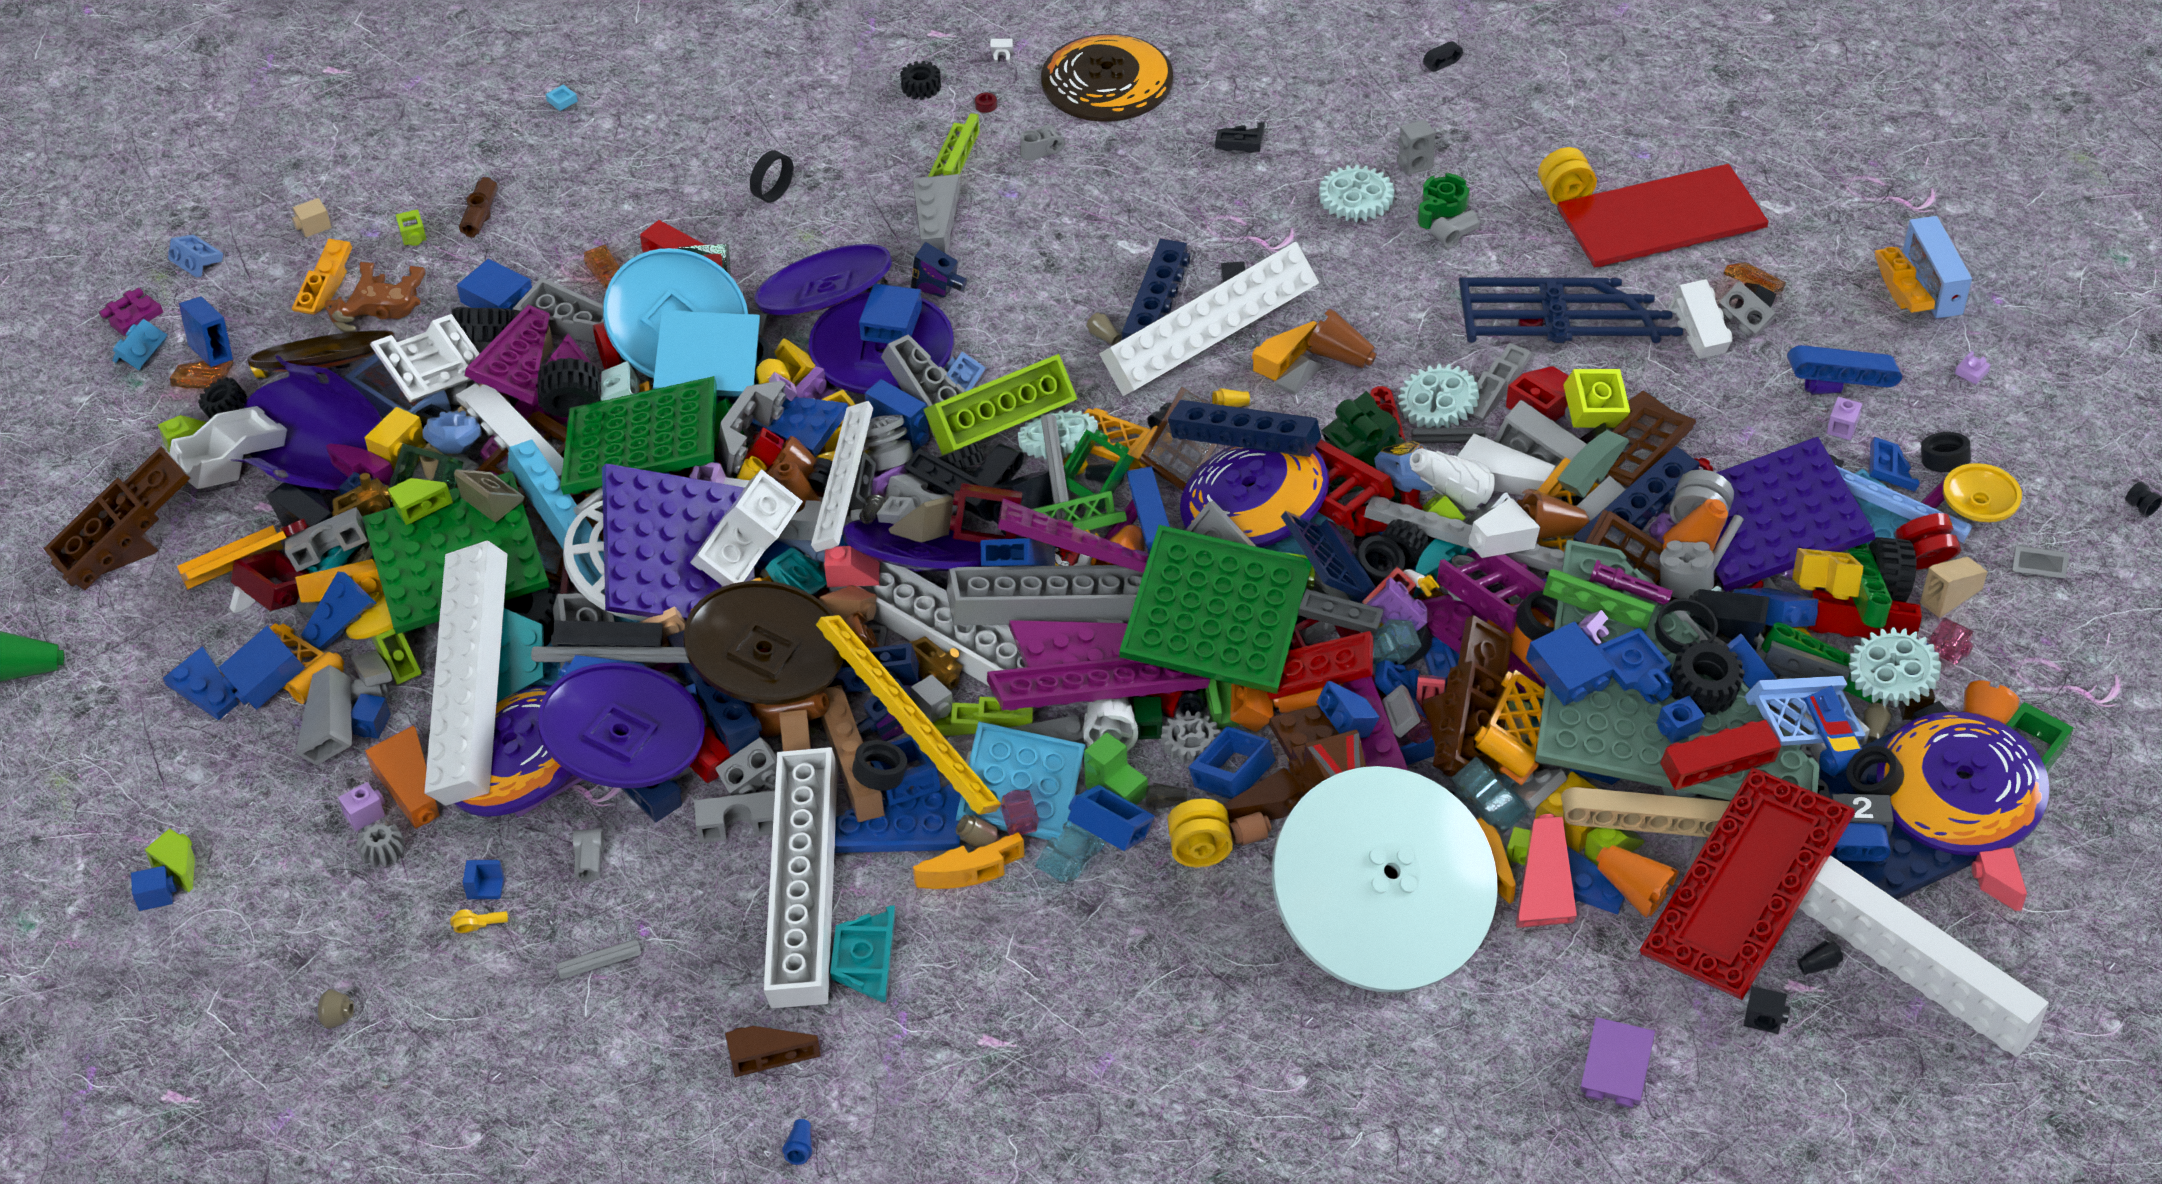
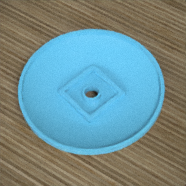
[603,248,748,378]

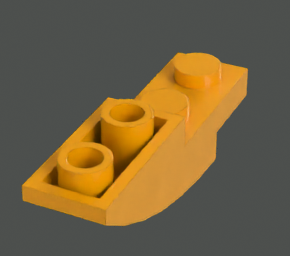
[292,238,353,315]
[1875,246,1935,313]
[913,832,1025,889]

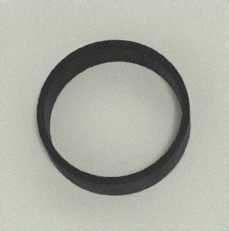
[750,150,794,203]
[1655,599,1718,654]

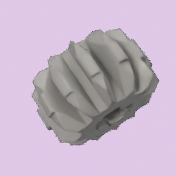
[356,820,405,868]

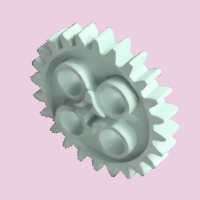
[1319,165,1394,222]
[1398,364,1479,428]
[1018,410,1098,459]
[1849,627,1941,707]

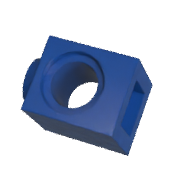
[1656,696,1705,744]

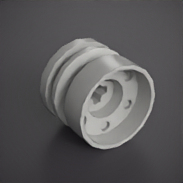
[864,415,914,472]

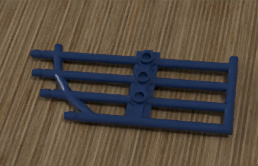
[1458,277,1683,343]

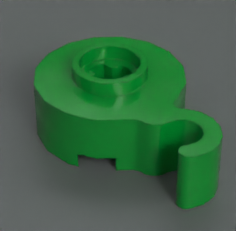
[1418,173,1470,229]

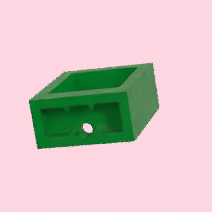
[1064,429,1134,510]
[2006,702,2074,772]

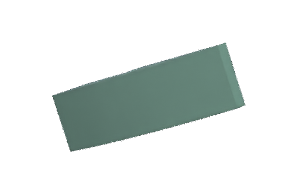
[1557,430,1629,498]

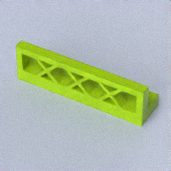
[928,113,980,177]

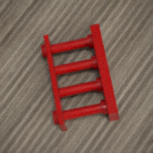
[1315,439,1395,530]

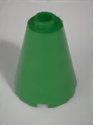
[0,631,64,682]

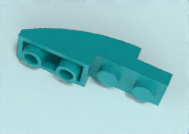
[1412,539,1474,598]

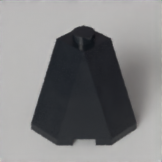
[985,471,1054,537]
[266,482,333,528]
[1689,589,1769,652]

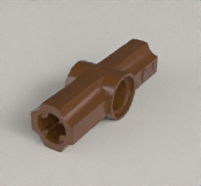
[459,177,498,238]

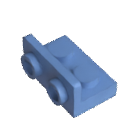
[168,235,223,278]
[944,352,986,392]

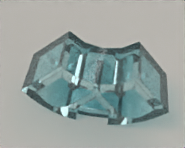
[1372,619,1422,675]
[1451,757,1529,833]
[1035,820,1106,882]

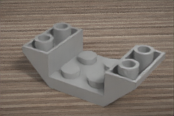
[717,381,786,478]

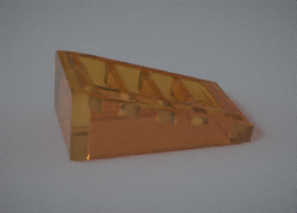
[584,244,620,289]

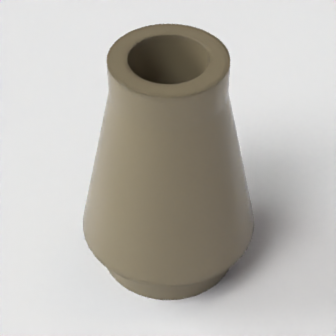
[1086,312,1122,346]
[1864,703,1892,743]

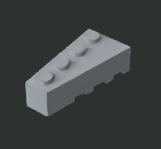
[913,174,960,254]
[512,277,604,343]
[881,335,966,437]
[1494,400,1587,467]

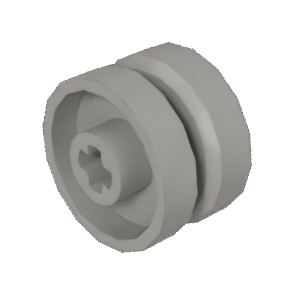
[1670,469,1734,527]

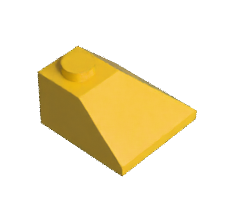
[774,338,816,387]

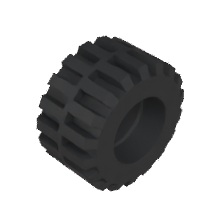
[452,307,513,342]
[538,358,601,418]
[1869,537,1916,602]
[1669,640,1744,715]

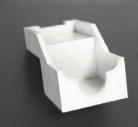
[169,406,287,489]
[690,469,803,587]

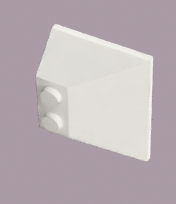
[370,314,479,402]

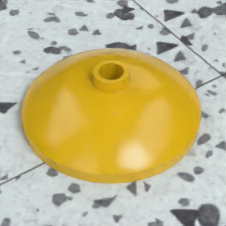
[1943,463,2022,522]
[345,592,394,639]

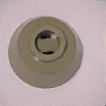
[318,989,354,1029]

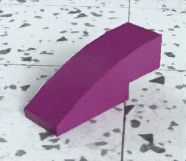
[326,443,397,486]

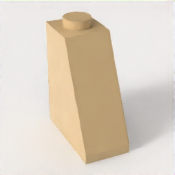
[1920,556,1988,618]

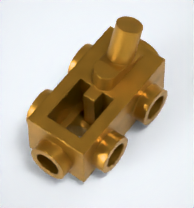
[332,473,391,518]
[909,636,963,690]

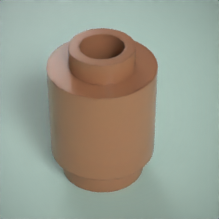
[1229,812,1271,846]

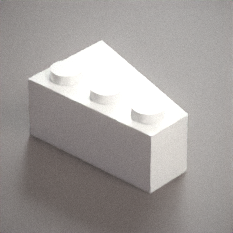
[1669,279,1732,359]

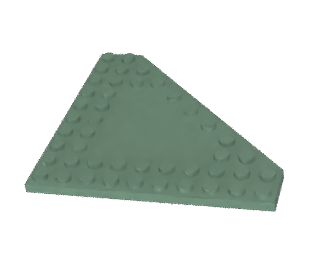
[1535,540,1819,801]

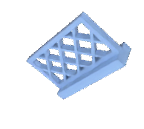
[1744,676,1866,746]

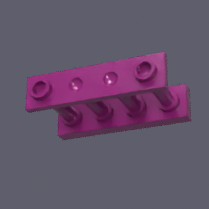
[1437,553,1549,634]

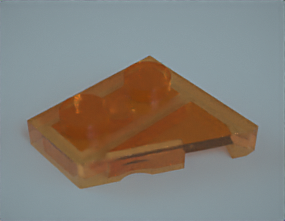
[1723,262,1787,293]
[169,360,234,389]

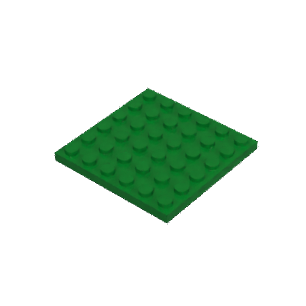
[560,376,717,495]
[363,471,550,635]
[1119,525,1312,694]

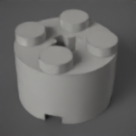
[1660,540,1714,599]

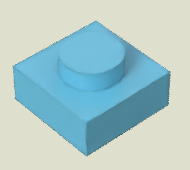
[545,84,578,111]

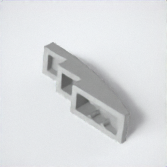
[1466,343,1532,421]

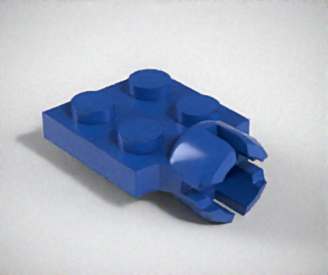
[1596,628,1674,705]

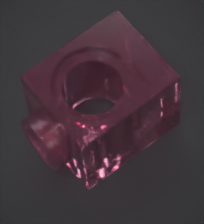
[1929,617,1974,665]
[1000,790,1039,836]

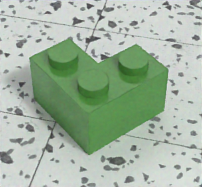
[1084,732,1148,805]

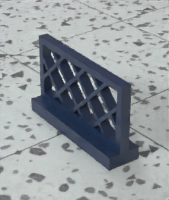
[1281,511,1376,604]

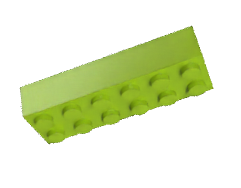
[923,354,1077,455]

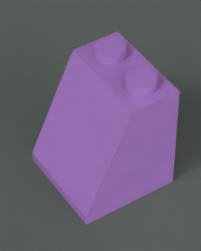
[1580,1017,1655,1108]

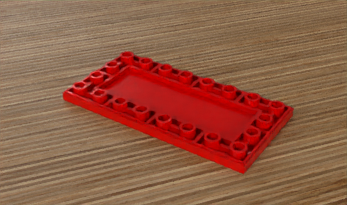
[1557,163,1769,268]
[1639,767,1855,1000]

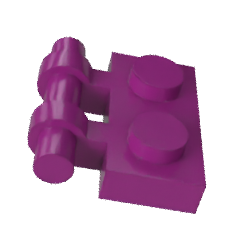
[99,287,163,337]

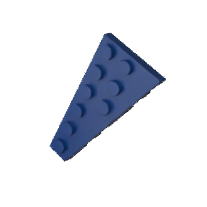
[716,395,848,457]
[834,784,961,853]

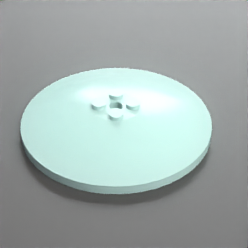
[1272,766,1497,992]

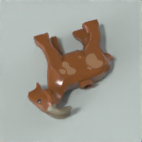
[325,262,426,333]

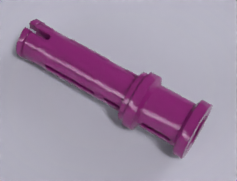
[1589,559,1673,605]

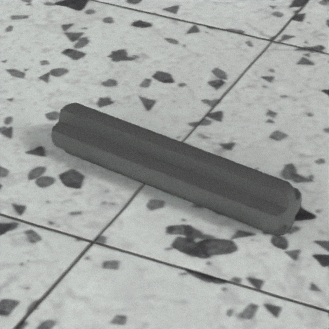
[1411,428,1485,443]

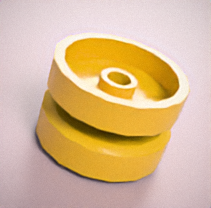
[1537,147,1597,206]
[1167,798,1233,868]

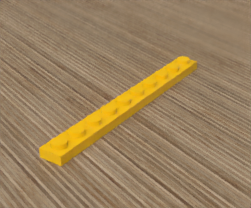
[816,615,1001,815]

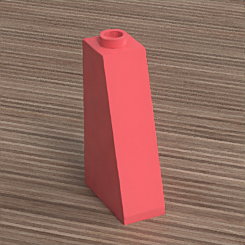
[1516,814,1577,928]

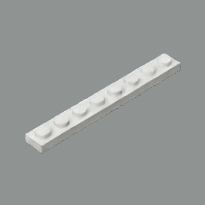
[811,401,873,552]

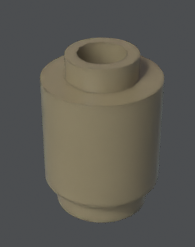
[956,814,999,848]

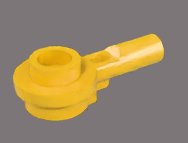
[450,909,508,933]

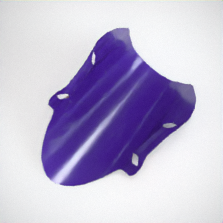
[230,355,382,490]

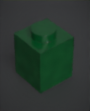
[1134,696,1162,740]

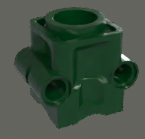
[1321,391,1406,473]

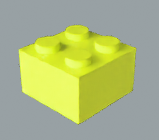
[1563,369,1630,428]

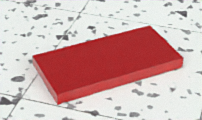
[1267,631,1373,700]

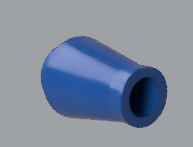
[782,1119,812,1165]

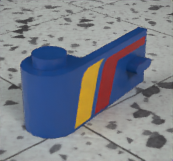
[1803,685,1862,776]

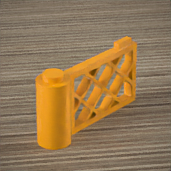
[1083,408,1172,471]
[270,623,345,704]
[1473,670,1545,778]

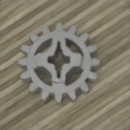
[1161,711,1220,764]

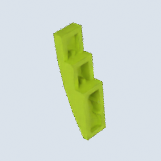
[932,697,1033,736]

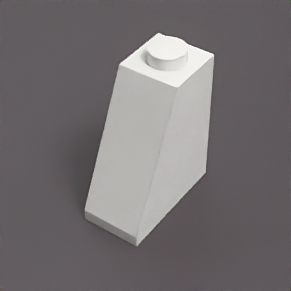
[1468,498,1540,558]

